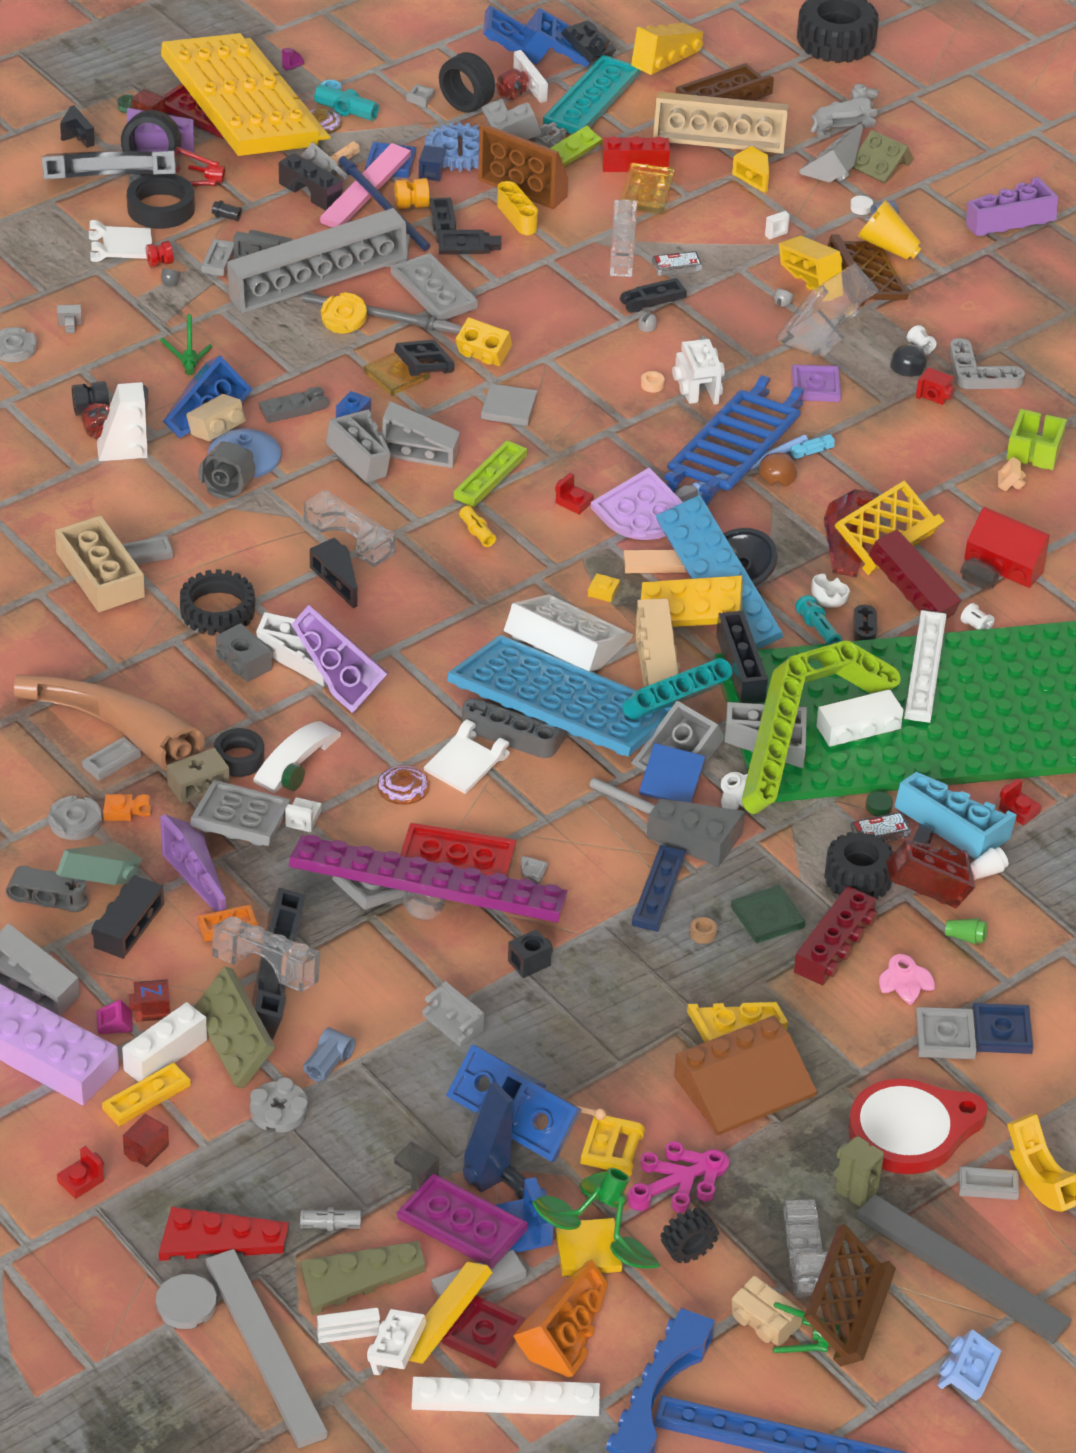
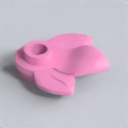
[879,954,935,1005]

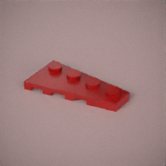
[158,1207,289,1261]

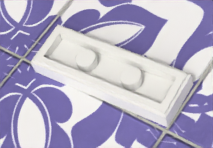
[513,50,548,103]

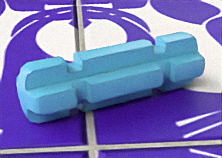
[790,434,835,459]

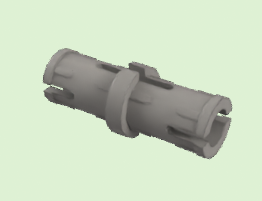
[300,1207,361,1231]

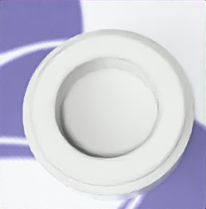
[850,196,873,215]

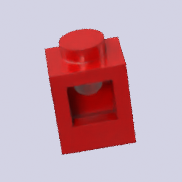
[916,367,955,405]

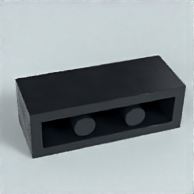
[91,875,164,959]

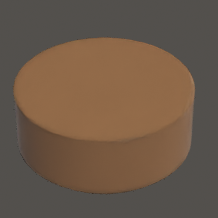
[689,917,717,944]

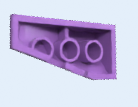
[291,605,389,713]
[160,814,226,912]

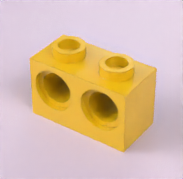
[455,317,513,367]

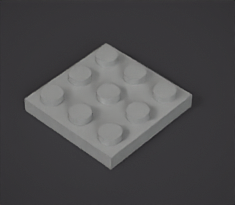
[190,780,291,846]

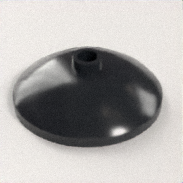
[723,528,778,587]

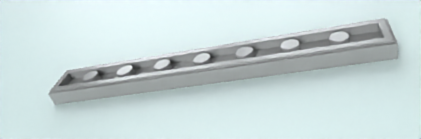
[206,1249,327,1449]

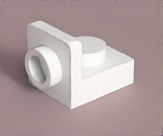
[285,797,322,832]

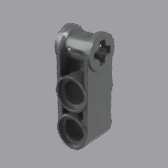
[6,866,88,912]

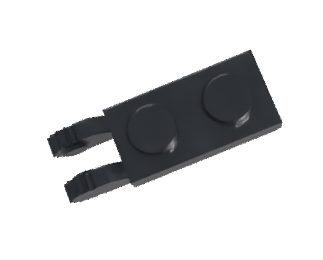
[429,197,456,243]
[620,278,687,313]

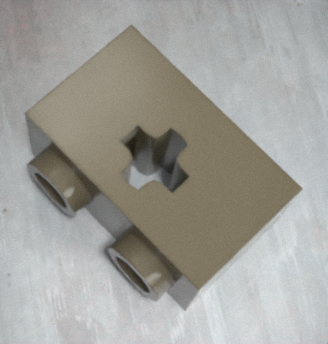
[166,748,229,804]

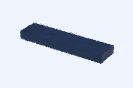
[632,845,686,932]

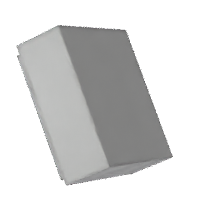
[406,84,435,107]

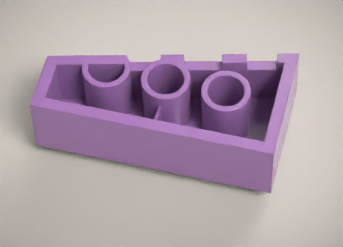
[966,177,1058,236]

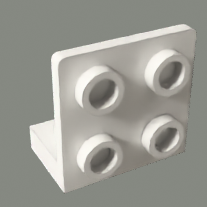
[681,339,725,405]

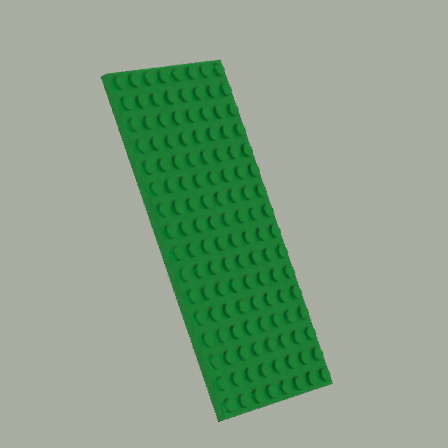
[714,621,1076,803]

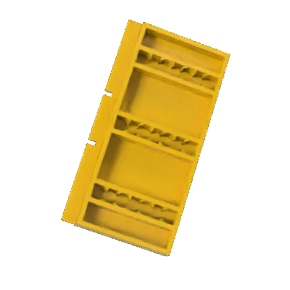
[161,33,330,156]

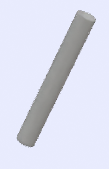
[589,778,655,814]

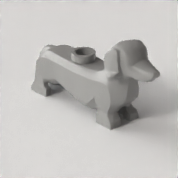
[811,83,879,140]

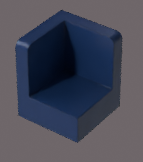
[419,145,446,181]

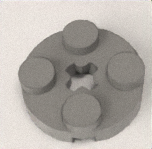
[250,1078,308,1132]

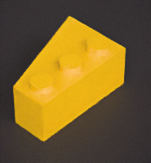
[779,235,844,302]

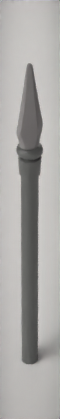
[302,293,462,333]

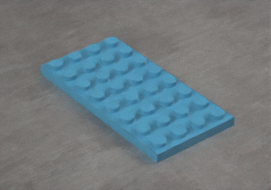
[447,635,672,757]

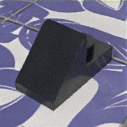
[60,105,95,148]

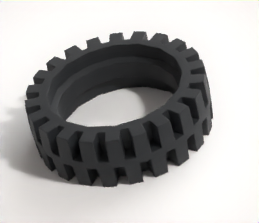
[180,569,255,636]

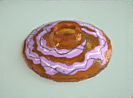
[377,765,430,805]

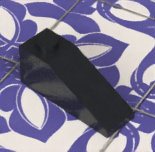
[310,538,358,608]

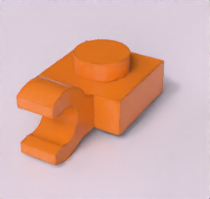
[103,794,152,821]

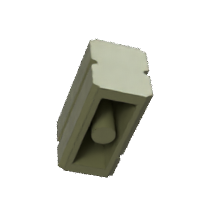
[834,1136,884,1207]

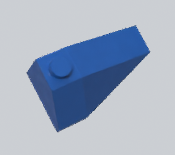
[163,355,253,438]

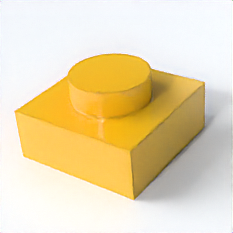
[588,573,620,602]

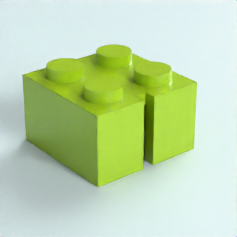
[1006,409,1067,470]

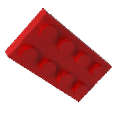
[400,823,516,877]

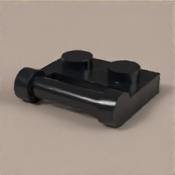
[394,340,455,376]

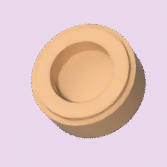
[641,371,665,392]

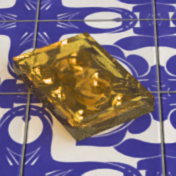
[619,163,675,214]

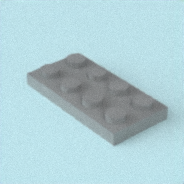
[391,253,478,320]

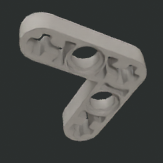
[949,338,1025,389]

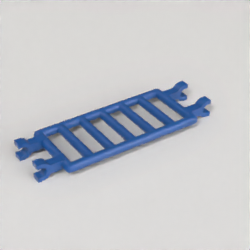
[665,375,804,506]

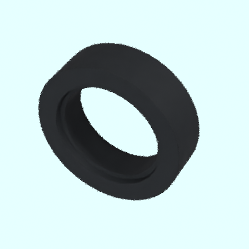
[127,174,195,229]

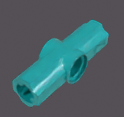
[314,84,380,121]

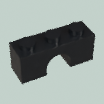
[279,153,342,211]

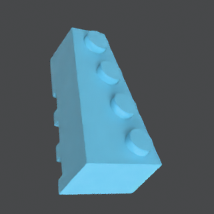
[894,772,1017,859]

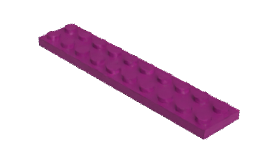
[288,835,568,923]

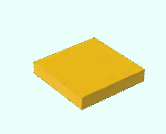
[554,1218,622,1276]

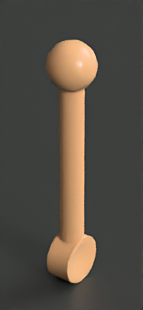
[575,1105,606,1120]

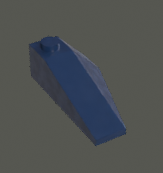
[463,1081,513,1192]

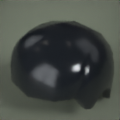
[890,344,927,377]

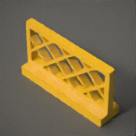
[835,480,945,575]

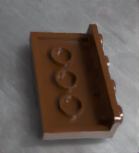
[676,63,774,101]

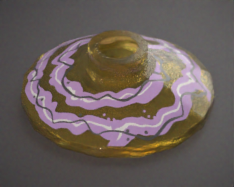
[309,108,343,134]

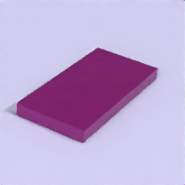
[397,1173,528,1269]

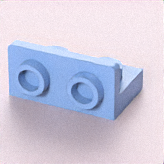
[937,1329,1002,1401]

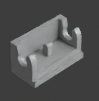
[422,981,484,1047]

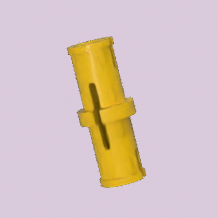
[459,506,496,547]

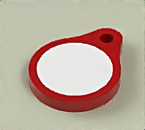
[848,1079,988,1174]

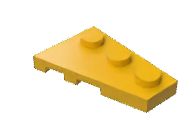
[687,1002,788,1042]

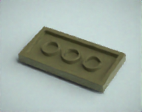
[194,967,275,1088]

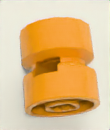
[394,178,429,210]

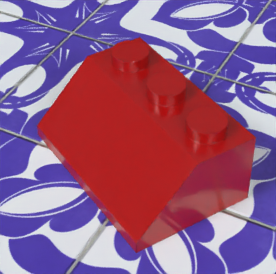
[601,136,670,172]
[964,507,1050,588]

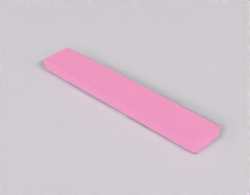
[320,143,411,228]

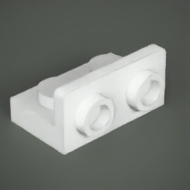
[367,1309,427,1376]

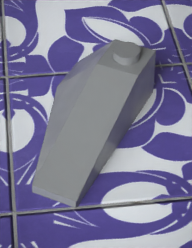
[798,123,863,182]

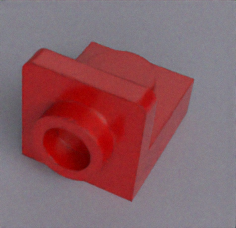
[555,473,594,515]
[999,779,1042,826]
[57,1146,104,1199]

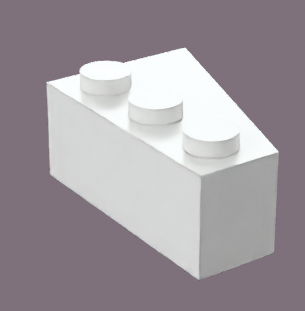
[97,382,148,461]

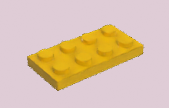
[641,576,743,627]

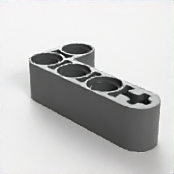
[462,699,567,758]

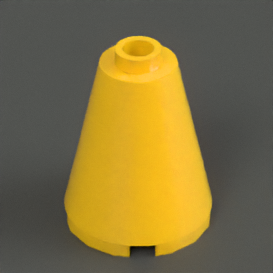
[857,200,922,260]

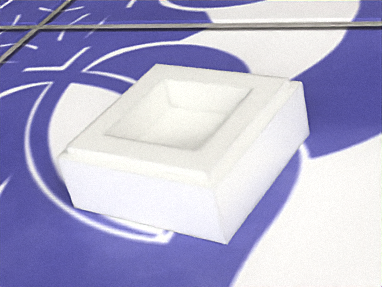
[765,211,790,240]

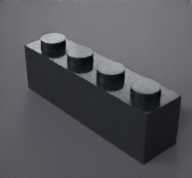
[716,611,768,704]

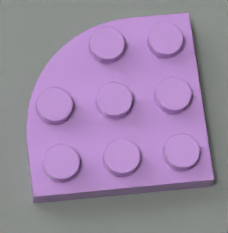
[591,468,683,540]

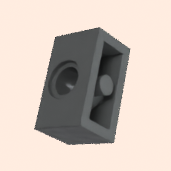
[215,623,272,682]

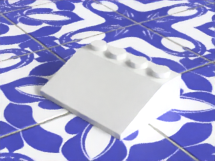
[504,594,633,672]

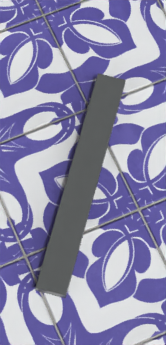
[856,1194,1072,1344]

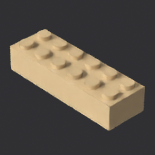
[653,92,789,154]

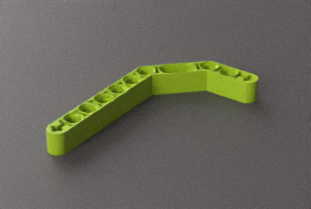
[742,641,901,814]

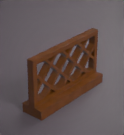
[828,234,909,306]
[804,1224,896,1367]

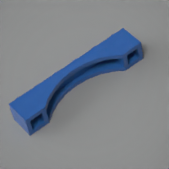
[606,1308,715,1453]

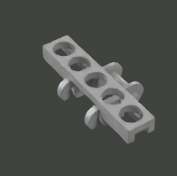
[533,122,567,148]

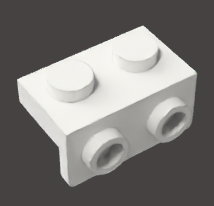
[672,352,713,404]

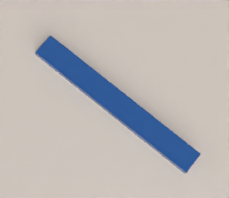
[654,1395,906,1453]

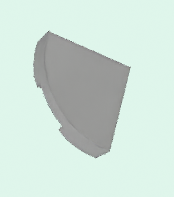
[521,856,548,884]

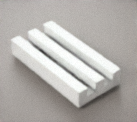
[317,1308,380,1343]

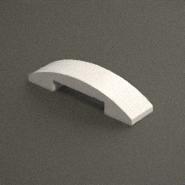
[253,721,341,794]

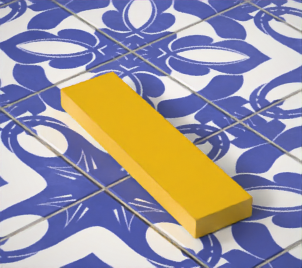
[409,1262,493,1364]

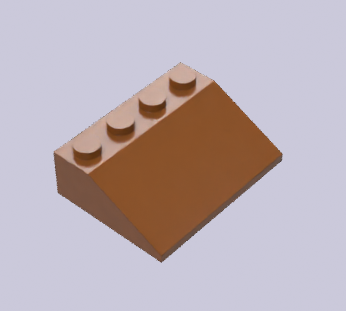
[478,123,568,210]
[674,1015,817,1135]

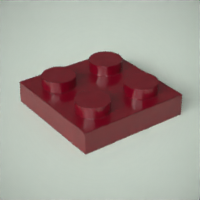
[442,1295,526,1369]

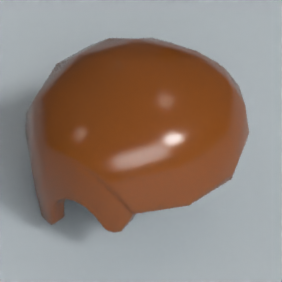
[758,453,797,486]

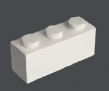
[816,690,903,747]
[122,1002,207,1082]

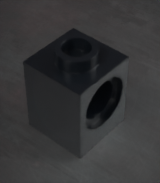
[508,929,553,978]

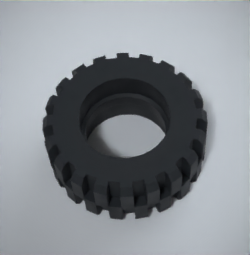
[797,0,879,63]

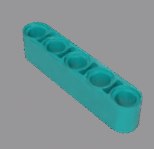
[622,658,732,720]

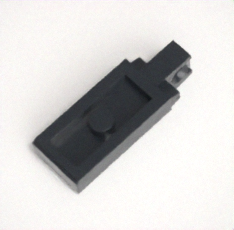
[439,230,502,254]

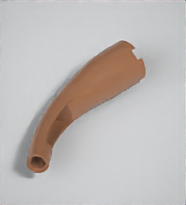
[14,675,205,771]

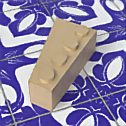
[635,599,680,687]

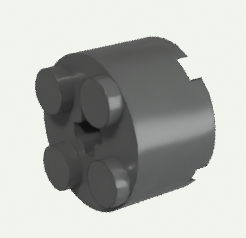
[198,441,255,499]

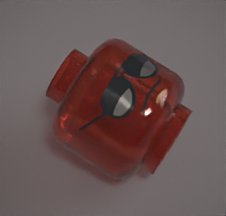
[496,68,529,100]
[81,403,110,439]

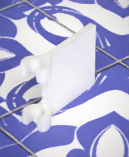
[89,220,152,262]
[424,719,510,794]

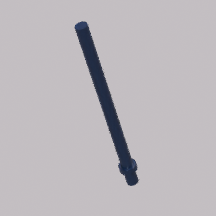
[338,156,430,251]

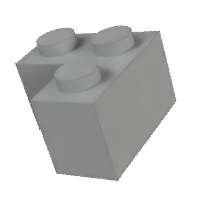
[482,99,541,140]

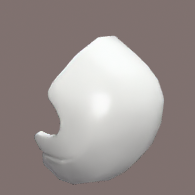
[811,573,850,608]

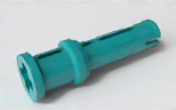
[795,595,843,645]

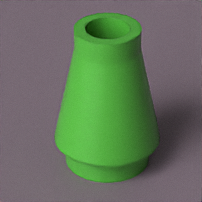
[945,918,987,945]

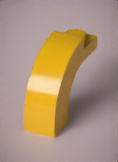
[1007,1113,1076,1212]

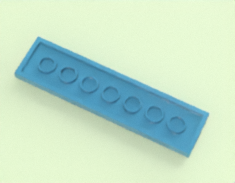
[656,495,783,650]

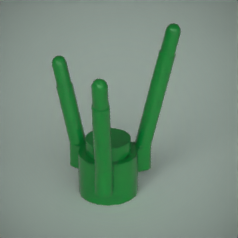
[772,1302,840,1353]

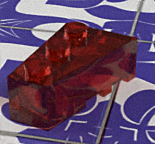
[886,840,976,908]

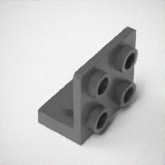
[234,230,292,259]

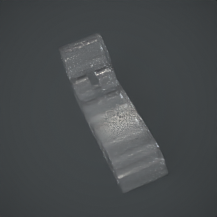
[783,1199,828,1298]

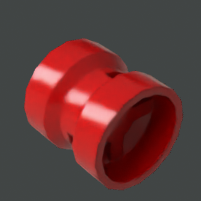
[145,241,174,267]

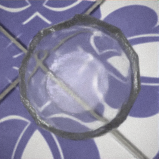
[403,891,446,921]

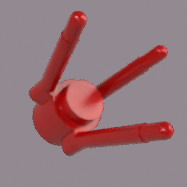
[176,147,226,186]

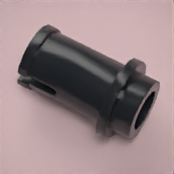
[212,200,242,222]
[500,1165,527,1199]

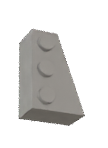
[382,401,460,468]
[326,409,390,482]
[725,702,807,768]
[0,923,80,1016]

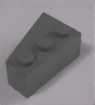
[647,799,745,867]

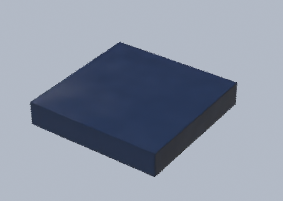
[972,1003,1033,1054]

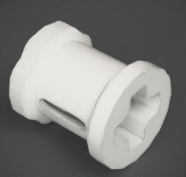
[907,325,937,355]
[961,603,995,630]

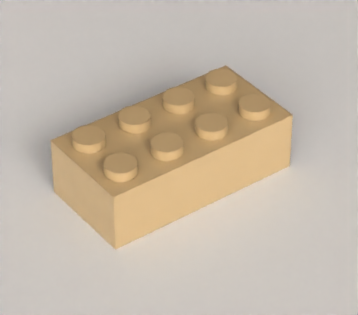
[55,516,145,613]

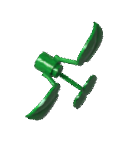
[532,1168,661,1269]

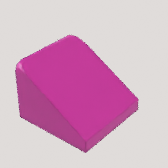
[97,999,133,1034]

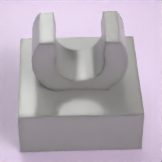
[57,305,82,333]

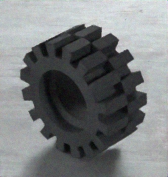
[660,1208,719,1263]

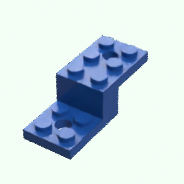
[483,5,589,67]
[446,1044,582,1162]

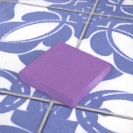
[791,365,841,402]

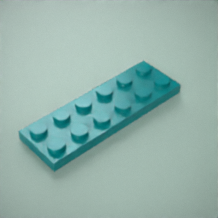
[543,55,641,134]

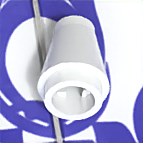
[966,847,1009,881]

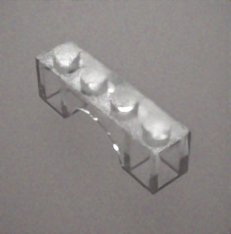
[609,200,637,277]
[304,489,395,567]
[212,917,320,992]

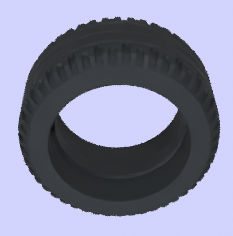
[439,52,495,113]
[121,110,182,150]

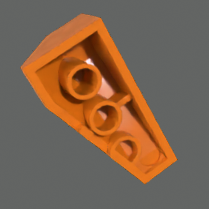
[513,1259,608,1378]

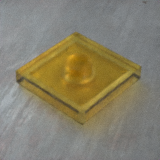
[364,352,430,396]

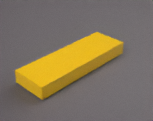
[102,1062,191,1127]

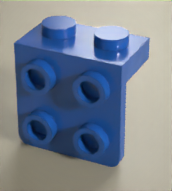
[495,1177,557,1253]

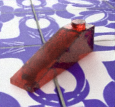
[824,489,879,578]

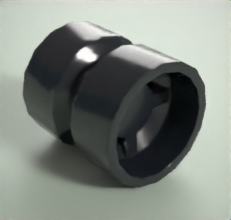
[71,381,110,416]

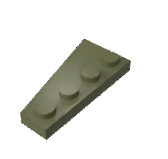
[300,1241,425,1316]

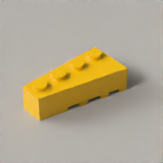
[631,23,703,75]

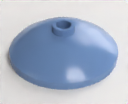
[208,428,281,478]

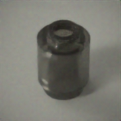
[960,557,1000,590]

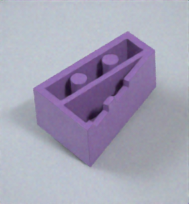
[127,108,194,154]

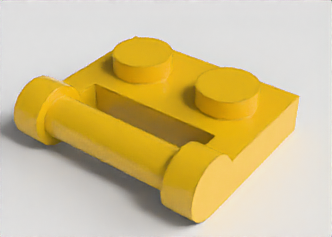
[580,1116,645,1177]

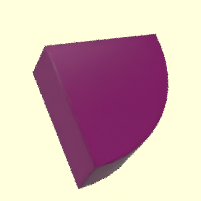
[282,48,304,71]

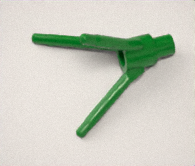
[160,314,212,375]

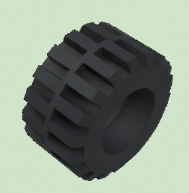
[824,831,895,900]

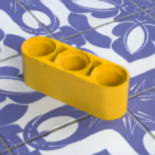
[497,181,538,235]

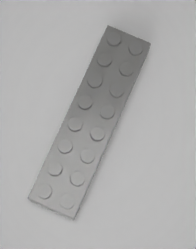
[227,208,407,314]

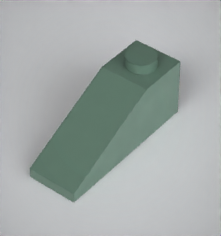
[56,843,142,885]

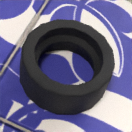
[214,728,265,777]

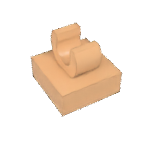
[998,457,1026,491]

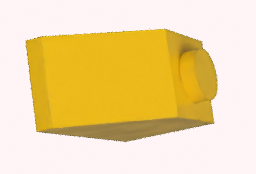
[732,146,769,193]

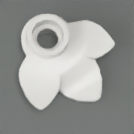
[721,772,748,810]

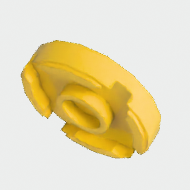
[321,292,367,334]

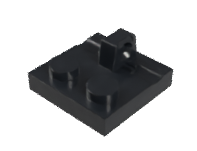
[561,20,616,63]

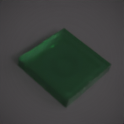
[731,885,805,943]

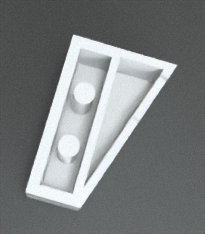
[256,612,338,686]

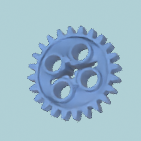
[424,122,480,172]

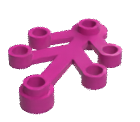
[627,1141,729,1213]

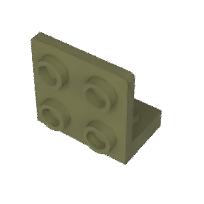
[852,130,913,183]

